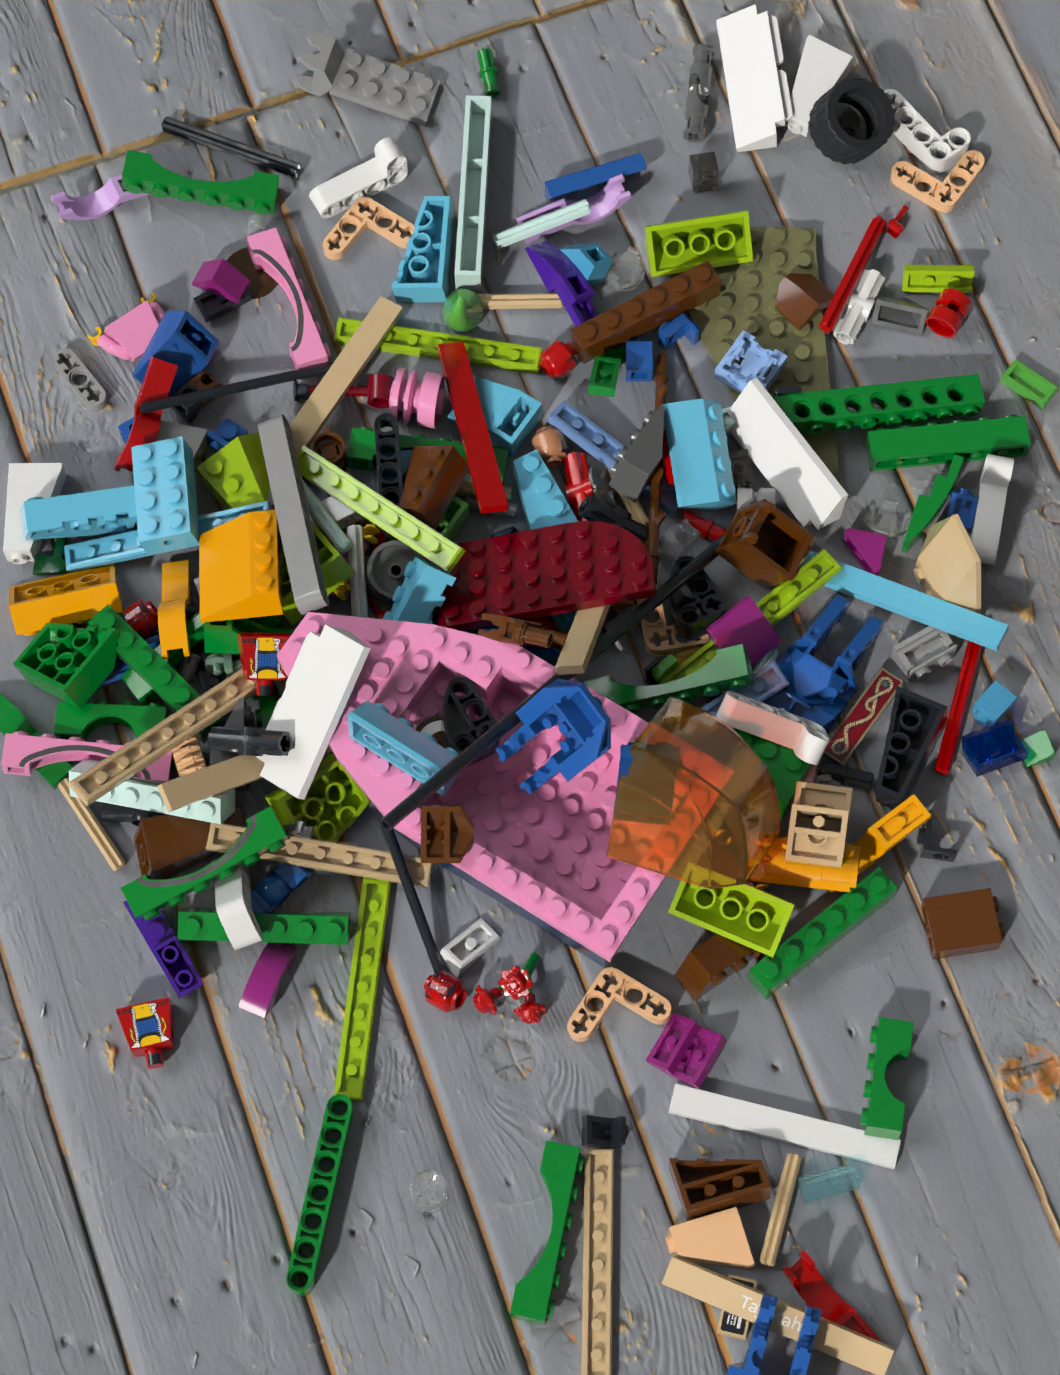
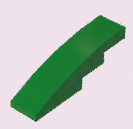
[901,454,964,553]

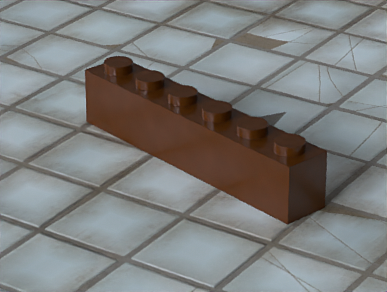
[570,260,721,364]

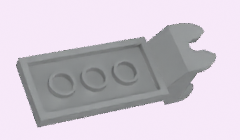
[296,33,441,126]

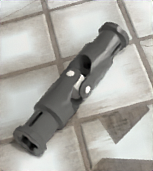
[683,44,714,143]

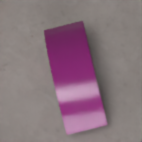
[238,942,297,1018]

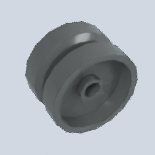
[365,540,424,604]

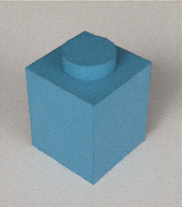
[971,680,1017,729]

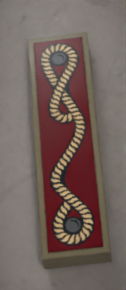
[823,667,904,766]

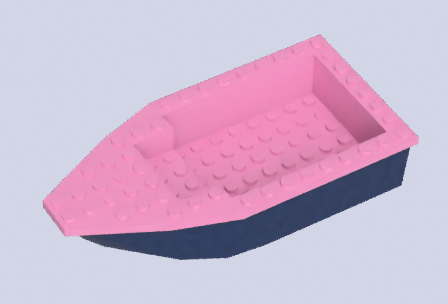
[277,612,733,967]

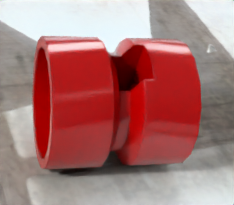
[926,288,972,338]

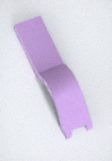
[51,174,149,220]
[516,174,632,244]

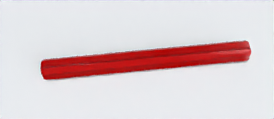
[819,216,887,334]
[934,641,982,775]

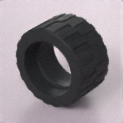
[808,77,895,164]

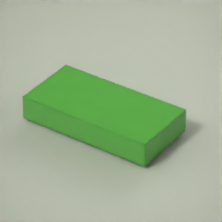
[1000,359,1059,410]

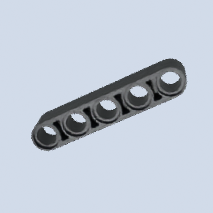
[374,413,403,542]

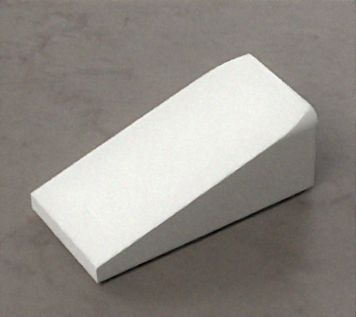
[440,918,500,977]

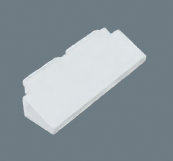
[716,4,793,152]
[727,377,848,530]
[256,624,371,800]

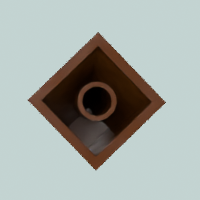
[134,806,246,880]

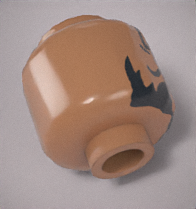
[532,426,568,468]

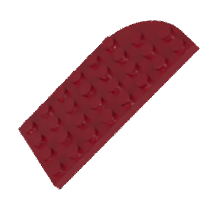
[438,520,656,631]

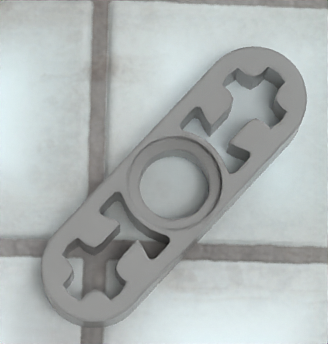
[53,348,108,412]

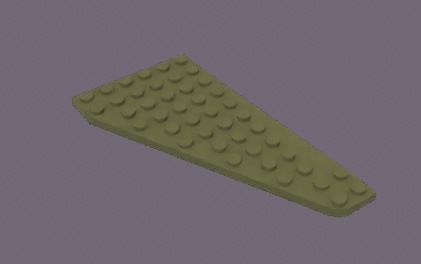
[667,226,841,485]

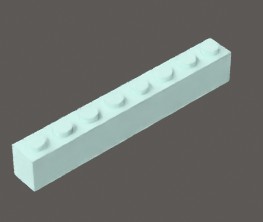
[455,95,492,291]

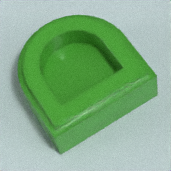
[652,653,679,683]

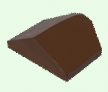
[774,273,834,331]
[421,805,474,863]

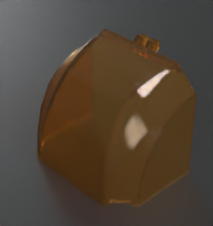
[607,697,781,889]

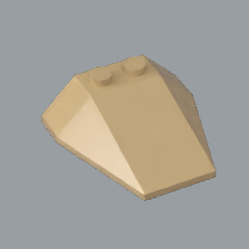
[913,514,981,614]

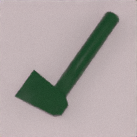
[32,537,68,575]

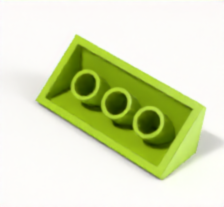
[644,210,753,277]
[668,860,795,957]

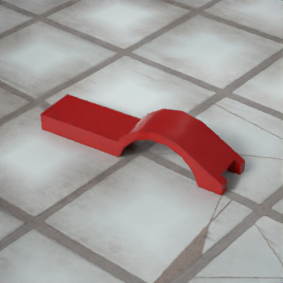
[113,357,178,477]
[782,1250,882,1374]

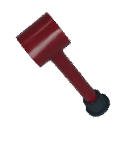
[293,373,394,409]

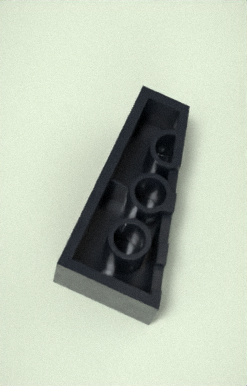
[876,686,948,809]

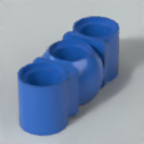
[251,863,311,913]

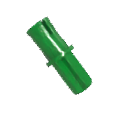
[477,48,501,98]

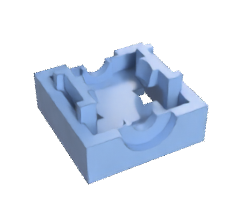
[714,330,788,393]

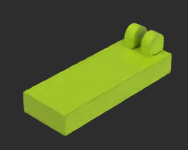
[901,264,975,293]

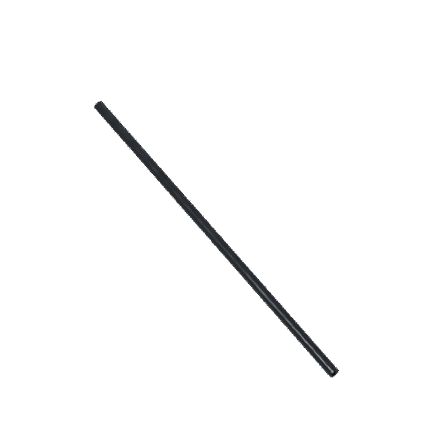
[380,534,724,831]

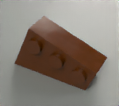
[399,446,469,529]
[674,934,765,1002]
[669,1158,771,1222]

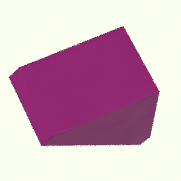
[192,258,250,304]
[843,528,887,576]

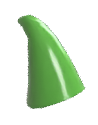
[442,289,483,333]

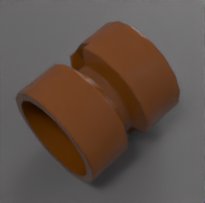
[311,432,348,472]

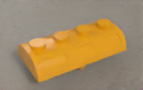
[743,833,861,892]

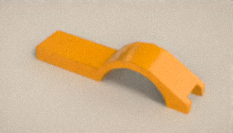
[158,560,191,660]
[829,794,932,893]

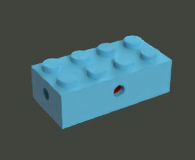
[131,436,200,556]

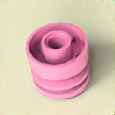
[389,367,446,429]

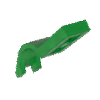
[588,343,626,397]
[0,693,73,789]

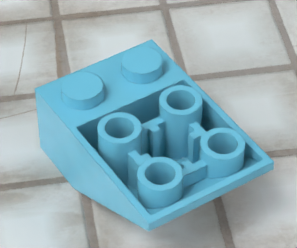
[448,377,542,457]

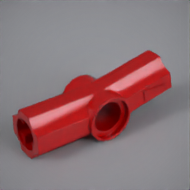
[563,452,595,521]

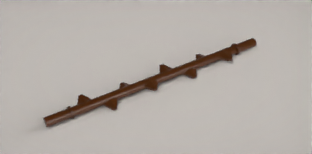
[644,353,668,584]

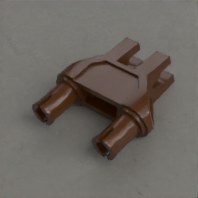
[478,613,568,649]

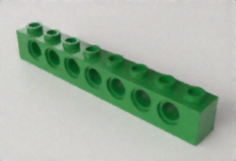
[773,374,985,434]

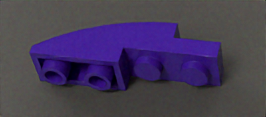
[525,241,599,327]
[123,900,204,999]

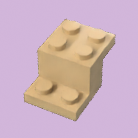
[785,781,853,869]

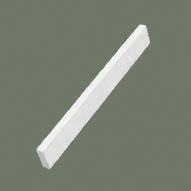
[668,1084,901,1169]

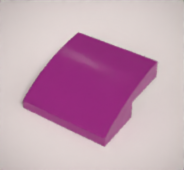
[706,596,781,666]
[645,1013,727,1089]

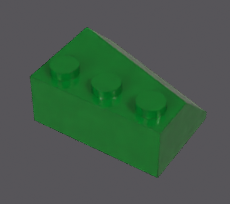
[13,623,119,709]
[717,728,810,837]

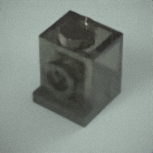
[688,151,719,193]
[729,449,754,493]

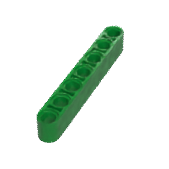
[286,1094,354,1296]

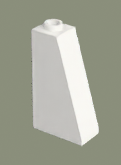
[785,35,853,137]
[3,463,66,564]

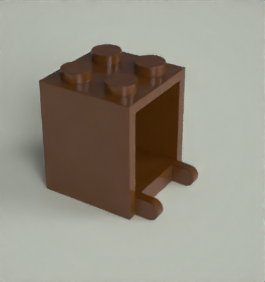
[715,499,814,589]

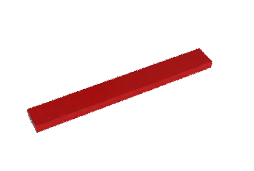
[438,342,508,514]

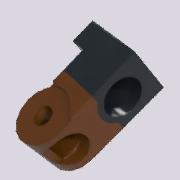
[172,371,222,423]

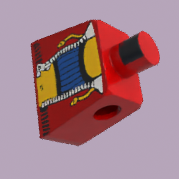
[237,633,292,696]
[116,997,174,1069]

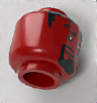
[539,340,578,379]
[121,600,159,639]
[424,970,467,1013]

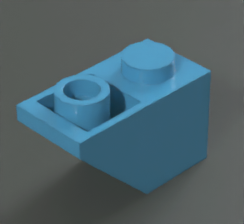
[559,243,613,286]

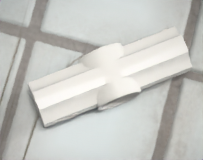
[833,269,885,345]

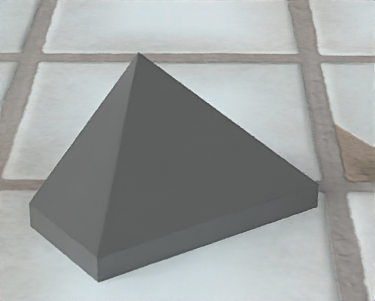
[871,297,928,335]

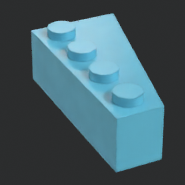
[513,449,578,530]
[20,485,137,540]
[383,556,456,624]

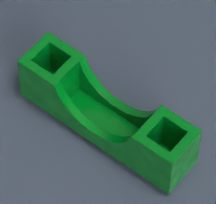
[54,701,170,742]
[860,1017,914,1140]

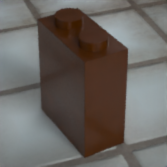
[921,888,1005,960]

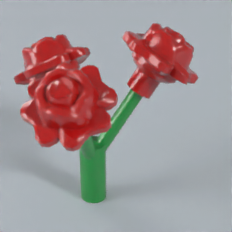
[473,953,548,1024]

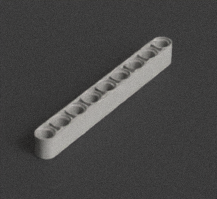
[258,414,329,615]

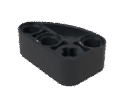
[669,555,726,640]
[441,677,501,767]

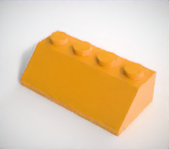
[9,564,123,636]

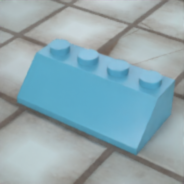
[663,398,737,512]
[348,700,461,796]

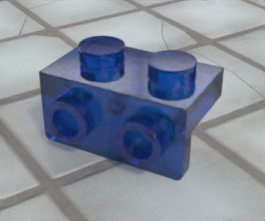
[961,719,1027,777]

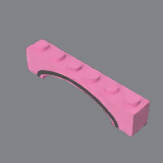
[247,228,331,370]
[1,731,173,782]

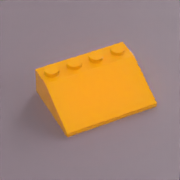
[199,509,283,623]

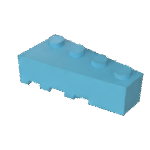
[391,196,455,303]

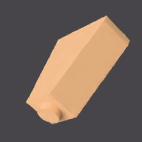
[665,1207,755,1270]

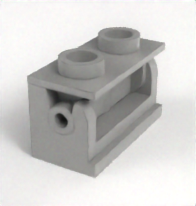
[891,626,957,682]

